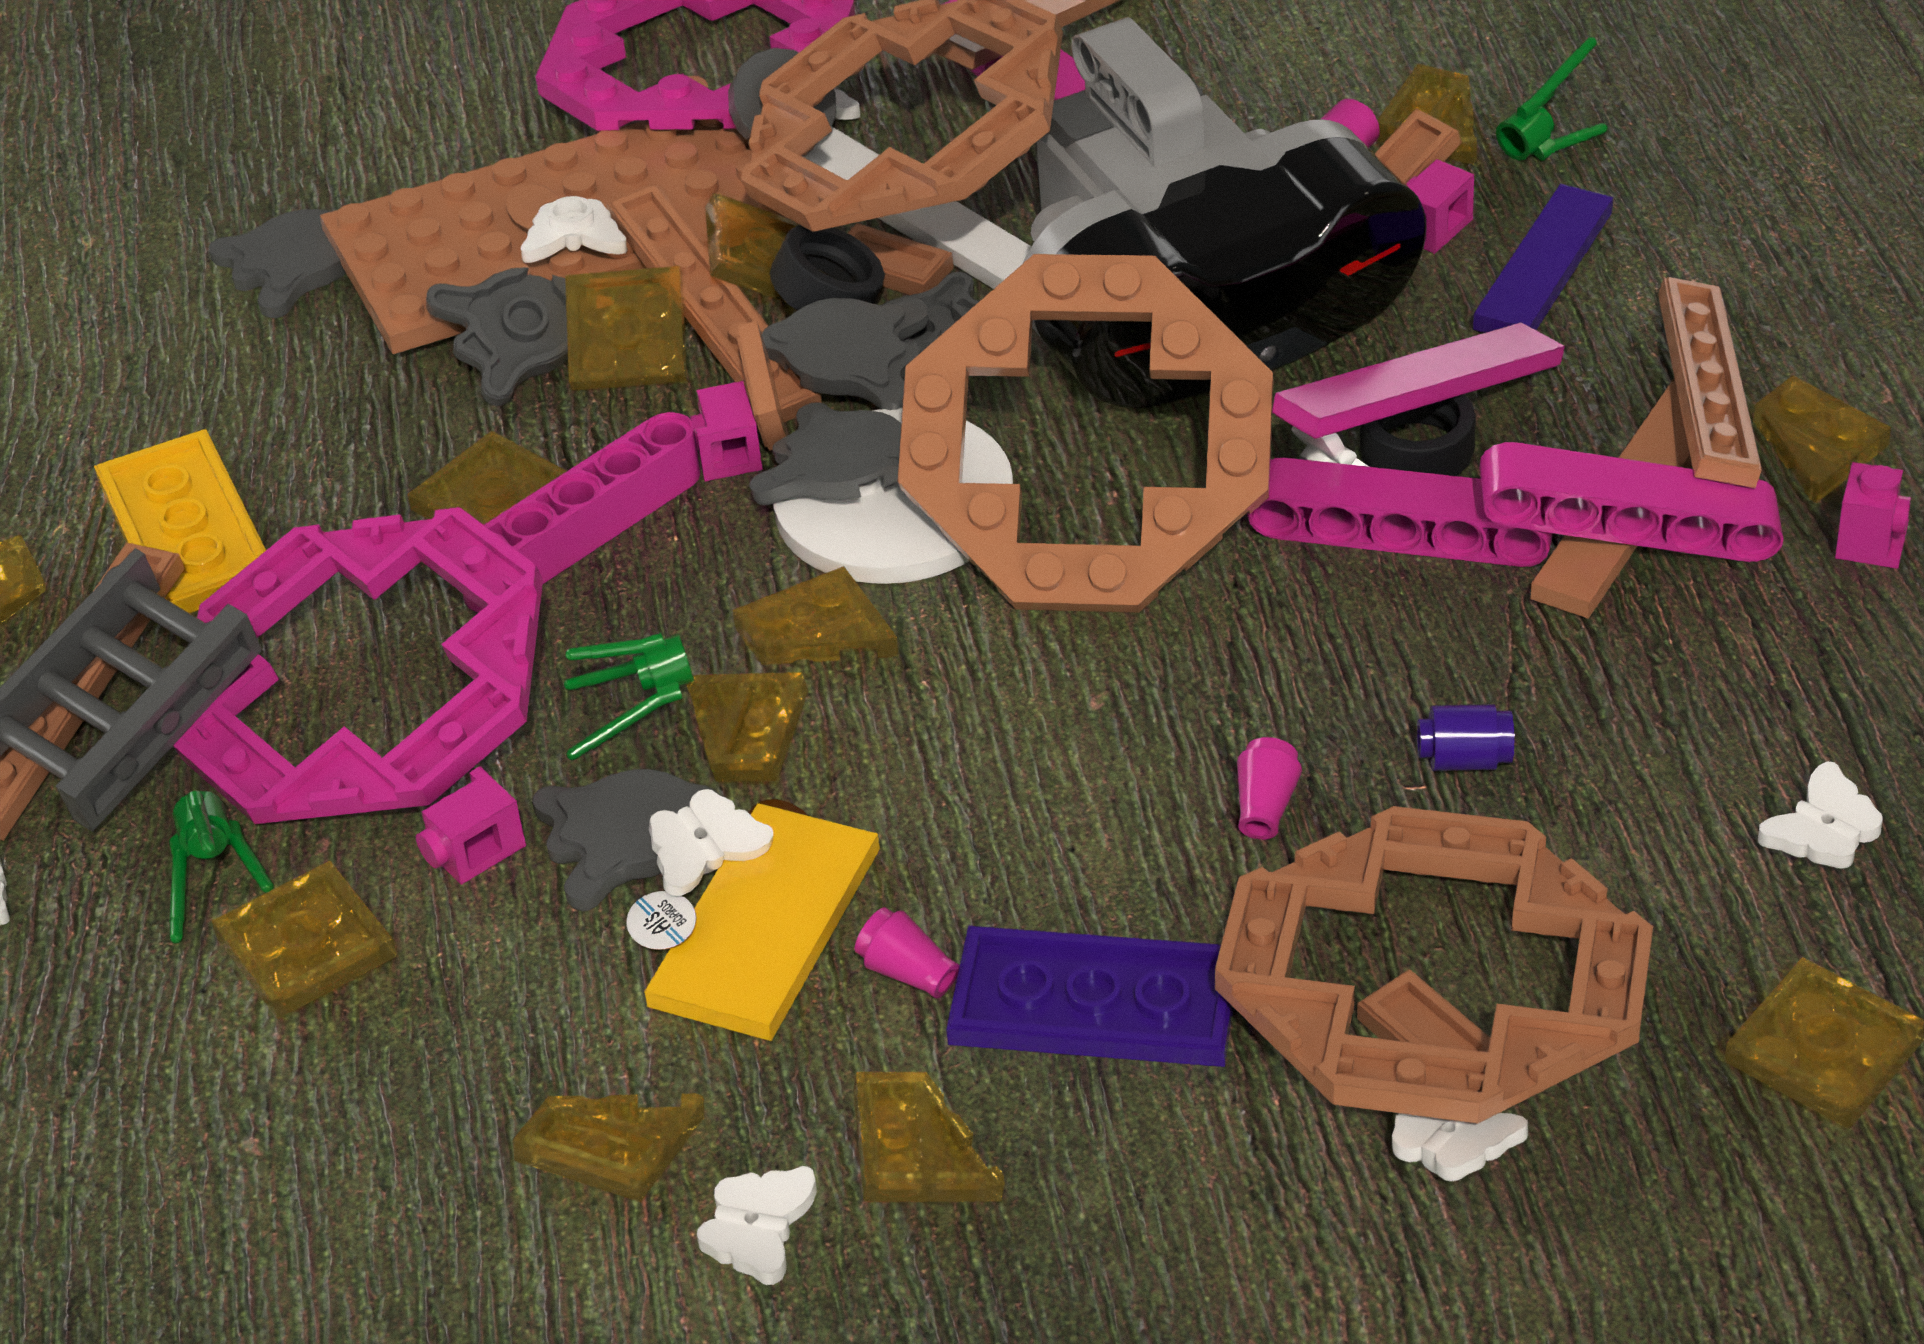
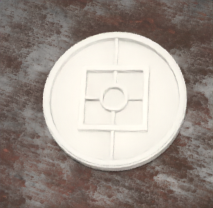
[773,408,1013,584]

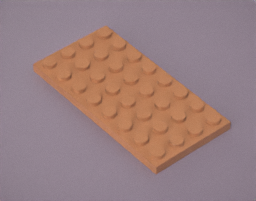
[320,119,799,354]

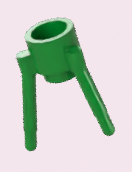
[1496,37,1608,161]
[564,632,695,760]
[169,791,274,944]

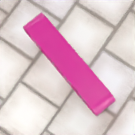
[462,412,701,613]
[1480,442,1784,562]
[1248,458,1553,567]

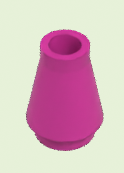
[1237,737,1302,840]
[855,907,960,999]

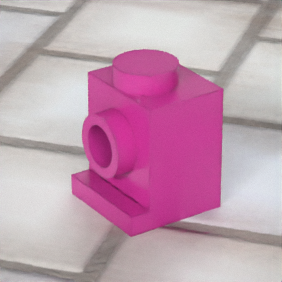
[1388,159,1474,254]
[690,381,763,482]
[1835,462,1911,569]
[415,766,526,885]

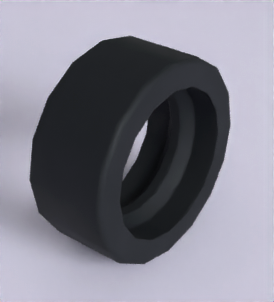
[769,224,885,311]
[1360,394,1476,476]

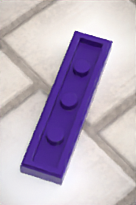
[1473,184,1613,333]

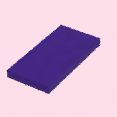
[946,926,1233,1067]

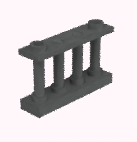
[0,548,262,832]

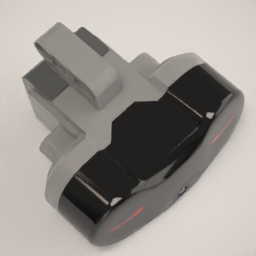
[1023,17,1427,408]

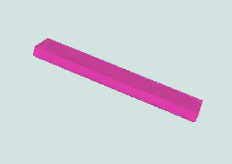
[1272,322,1565,439]

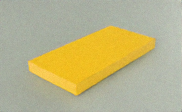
[94,429,266,613]
[644,803,880,1041]

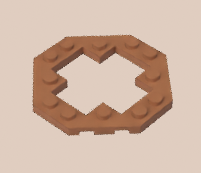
[741,0,1063,232]
[898,254,1274,613]
[1215,806,1653,1124]

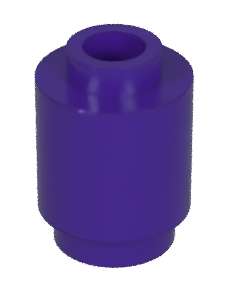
[1417,704,1514,771]

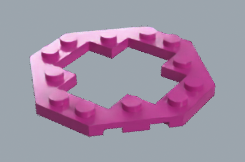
[536,0,855,131]
[173,507,543,824]

